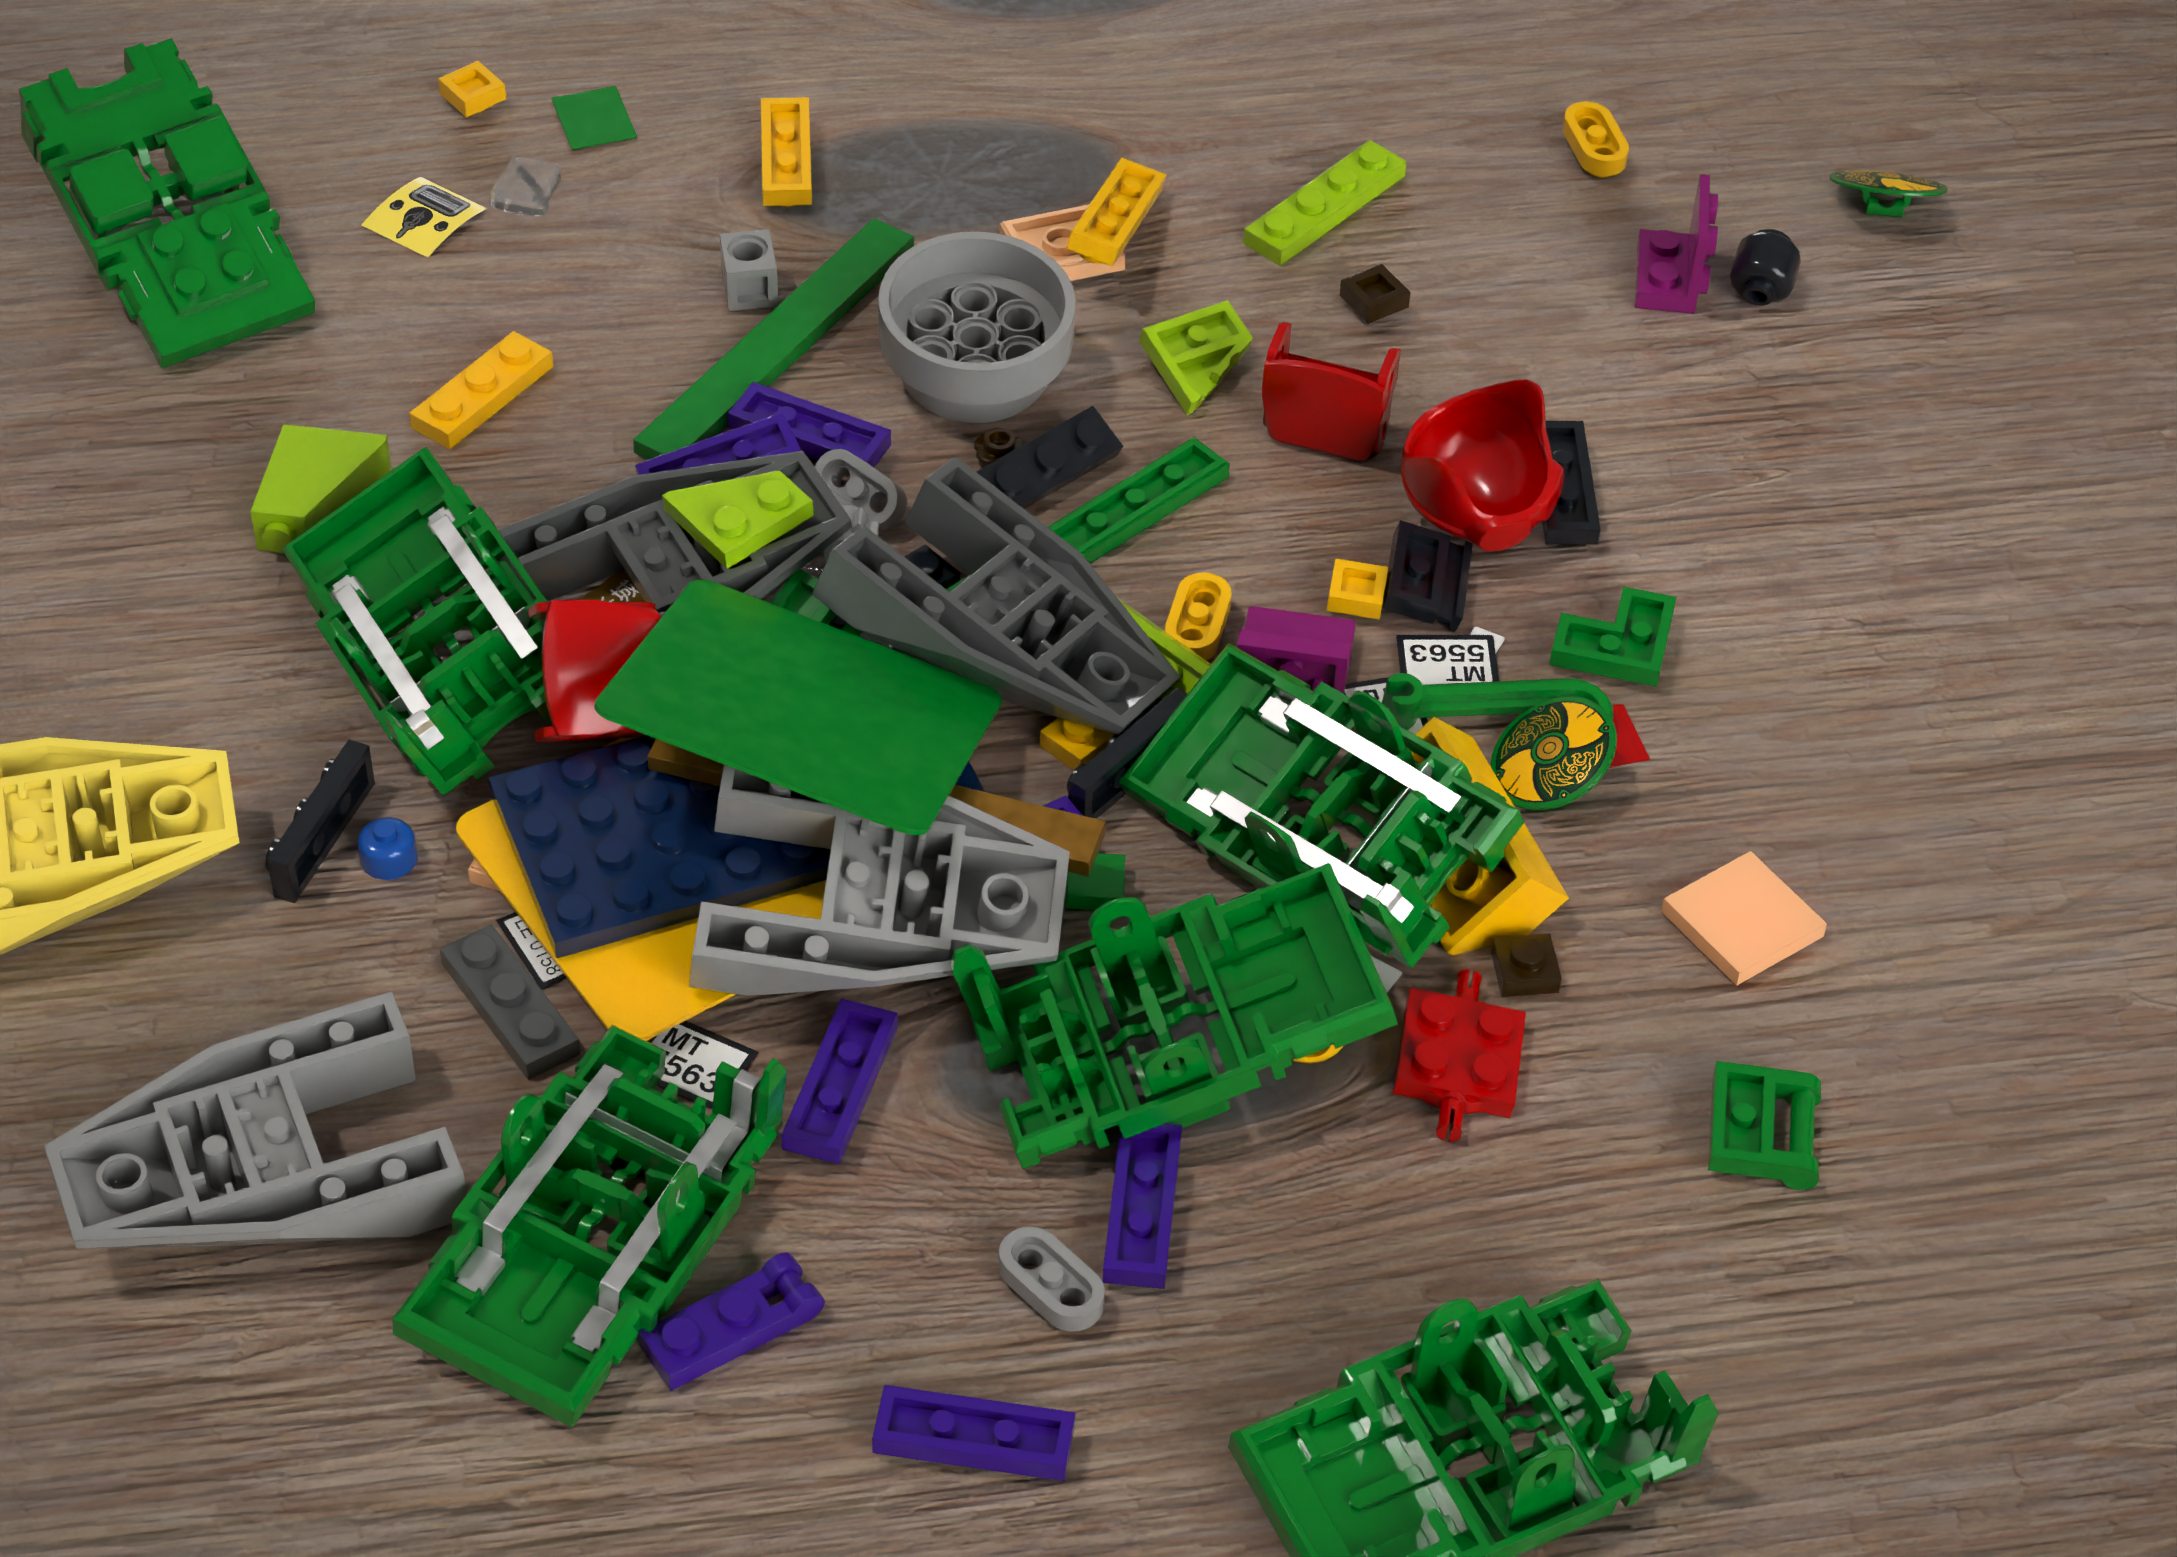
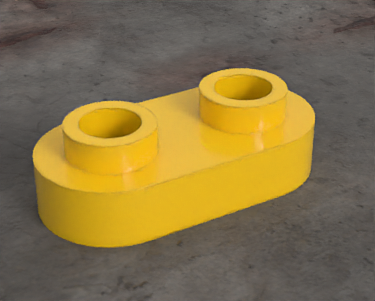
[1562,101,1629,178]
[1165,572,1232,661]

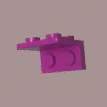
[1635,174,1718,314]
[1237,606,1356,694]

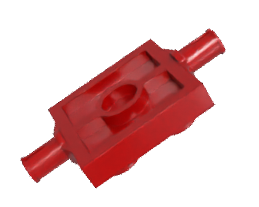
[1392,969,1526,1142]

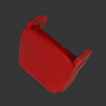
[1262,322,1401,461]
[528,600,661,743]

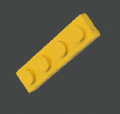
[1066,157,1167,266]

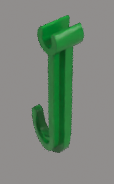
[1382,673,1613,730]

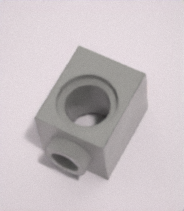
[720,229,778,311]

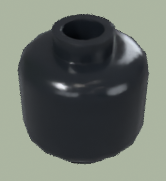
[1730,229,1801,306]

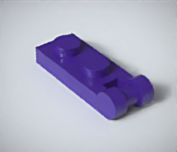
[638,1252,825,1391]

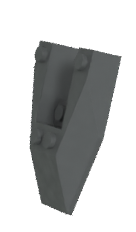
[498,451,852,618]
[812,456,1181,735]

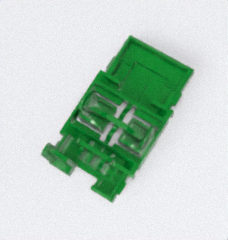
[949,863,1398,1169]
[1228,1278,1719,1557]

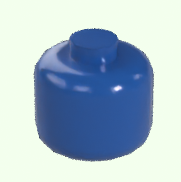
[358,817,418,880]

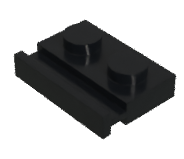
[1382,520,1473,632]

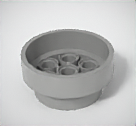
[878,232,1076,423]

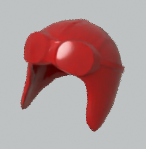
[1400,379,1565,552]

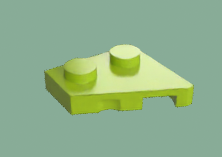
[1138,300,1253,415]
[662,470,814,569]

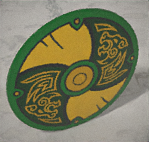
[1830,171,1947,218]
[1490,697,1617,810]

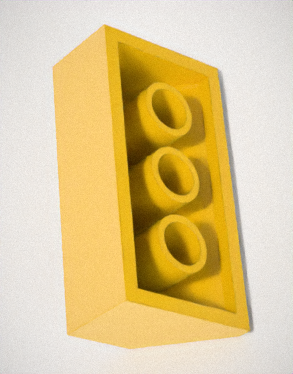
[1411,717,1569,956]

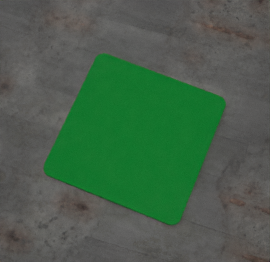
[594,580,1002,835]

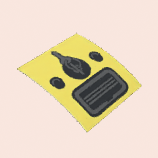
[361,177,487,258]

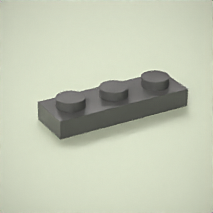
[439,924,580,1080]

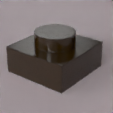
[1340,264,1411,324]
[1491,933,1562,997]

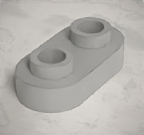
[815,449,907,531]
[999,1226,1105,1331]

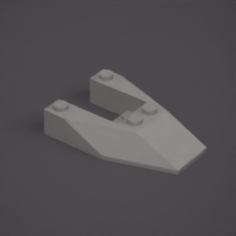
[689,765,1070,996]
[44,991,467,1248]

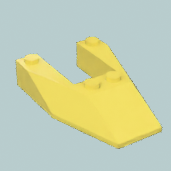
[0,737,240,955]

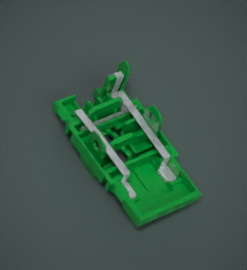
[1120,643,1524,969]
[392,1024,787,1428]

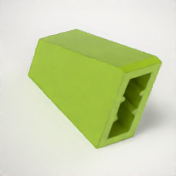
[250,424,392,553]

